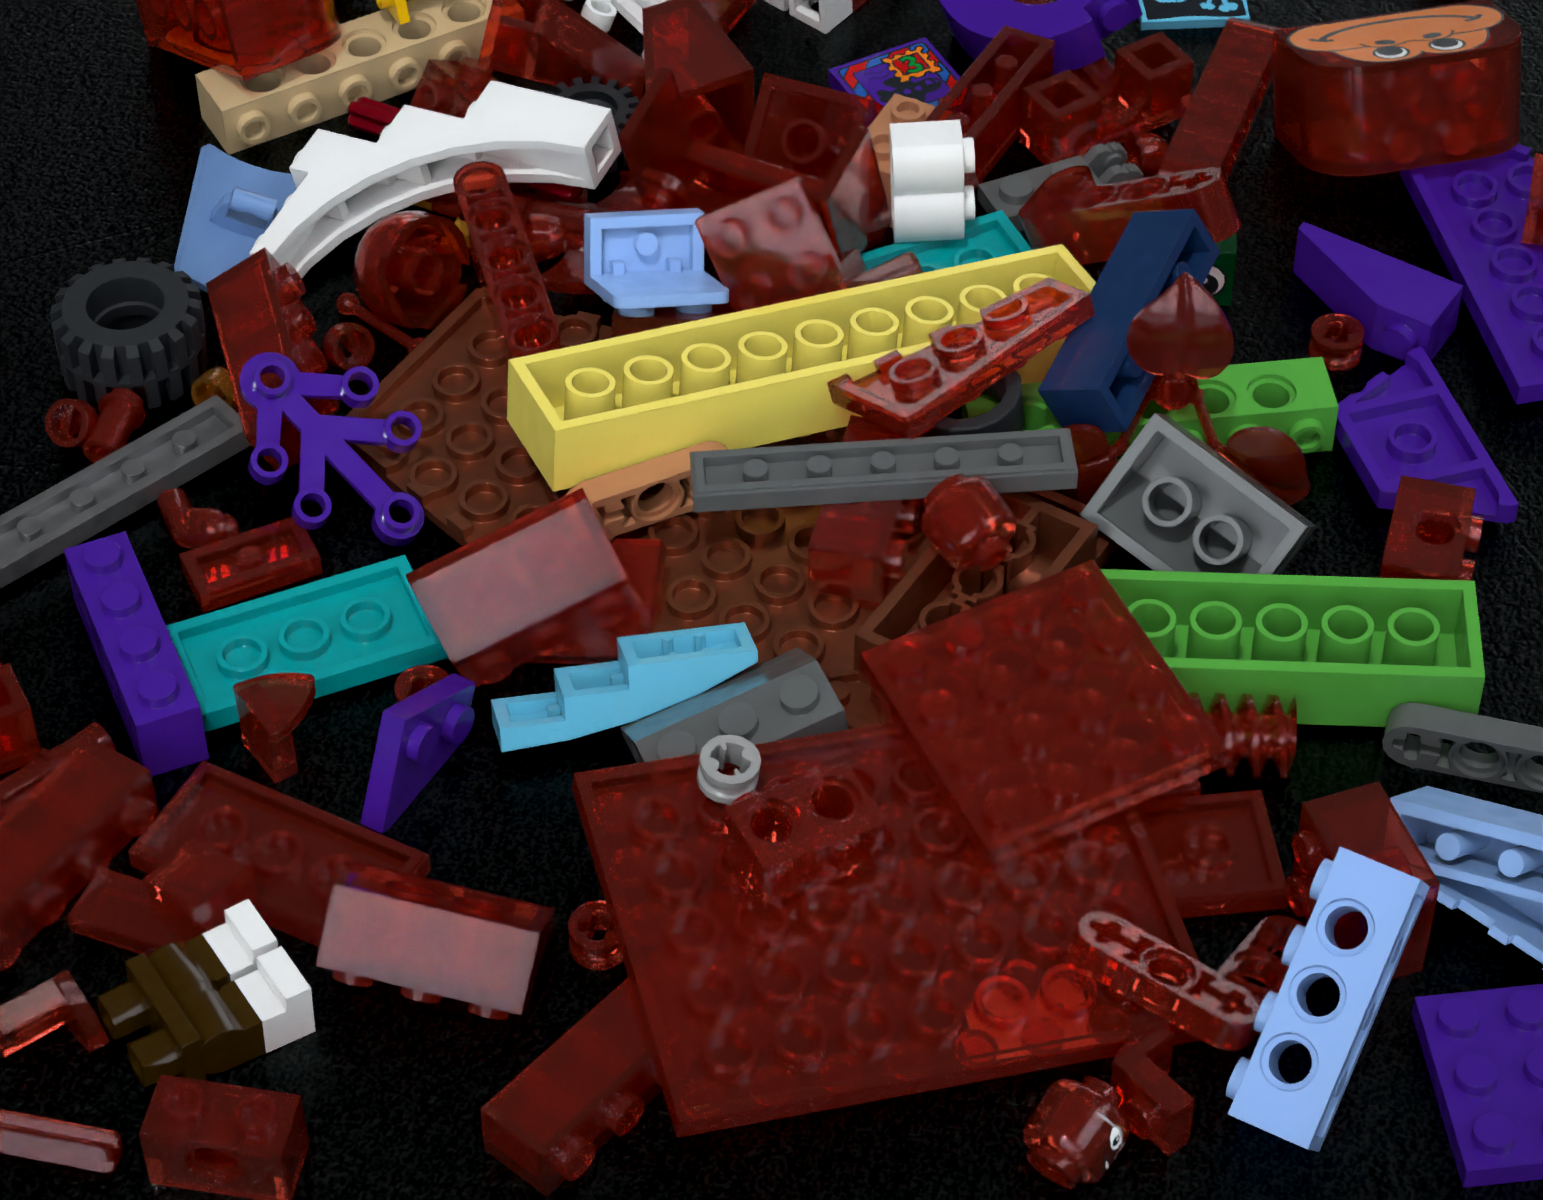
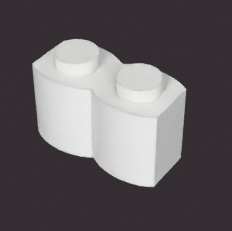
[889,119,975,243]

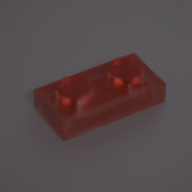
[179,517,322,613]

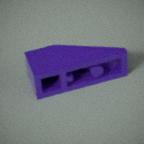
[1293,222,1463,362]

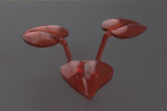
[1053,272,1311,506]

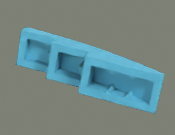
[491,622,758,752]

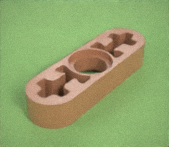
[561,441,727,543]

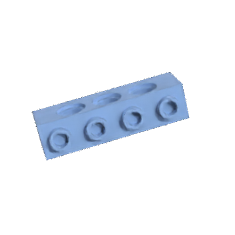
[1226,847,1430,1152]

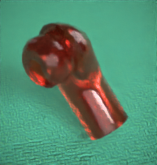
[157,488,239,549]

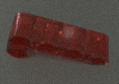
[1018,165,1241,265]

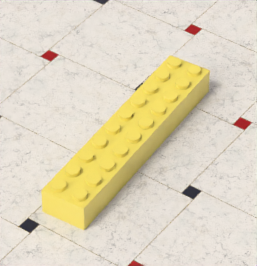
[507,244,1096,492]

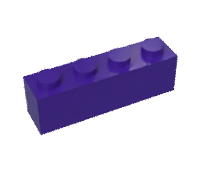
[64,531,209,778]

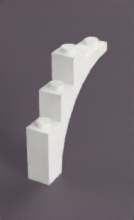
[250,80,621,298]

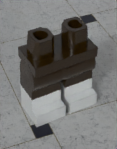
[97,898,316,1090]

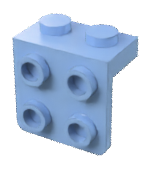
[584,208,729,317]

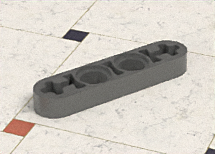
[1382,703,1543,793]

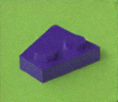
[360,673,476,834]

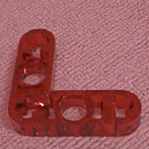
[1068,912,1306,1051]

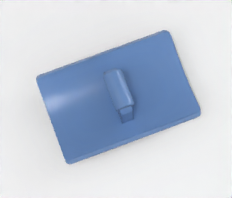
[174,144,296,308]

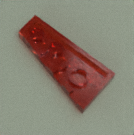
[827,277,1095,439]

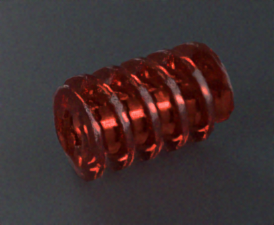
[1158,691,1297,778]

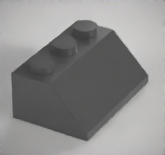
[1080,413,1317,575]
[620,647,853,834]

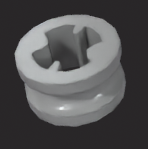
[697,734,761,804]

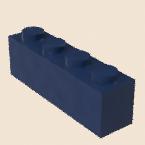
[1038,209,1220,433]

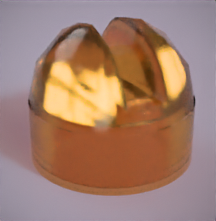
[191,366,243,411]

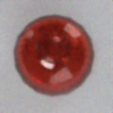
[354,211,470,330]

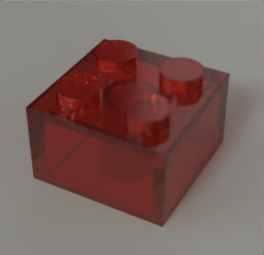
[1286,781,1440,979]

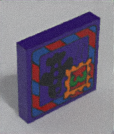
[829,37,979,130]

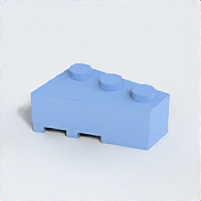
[1381,786,1543,970]

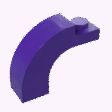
[939,0,1143,77]

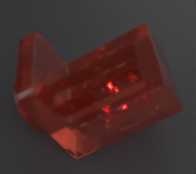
[1109,1025,1195,1157]

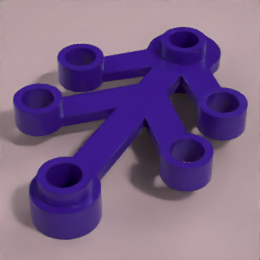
[239,352,424,547]

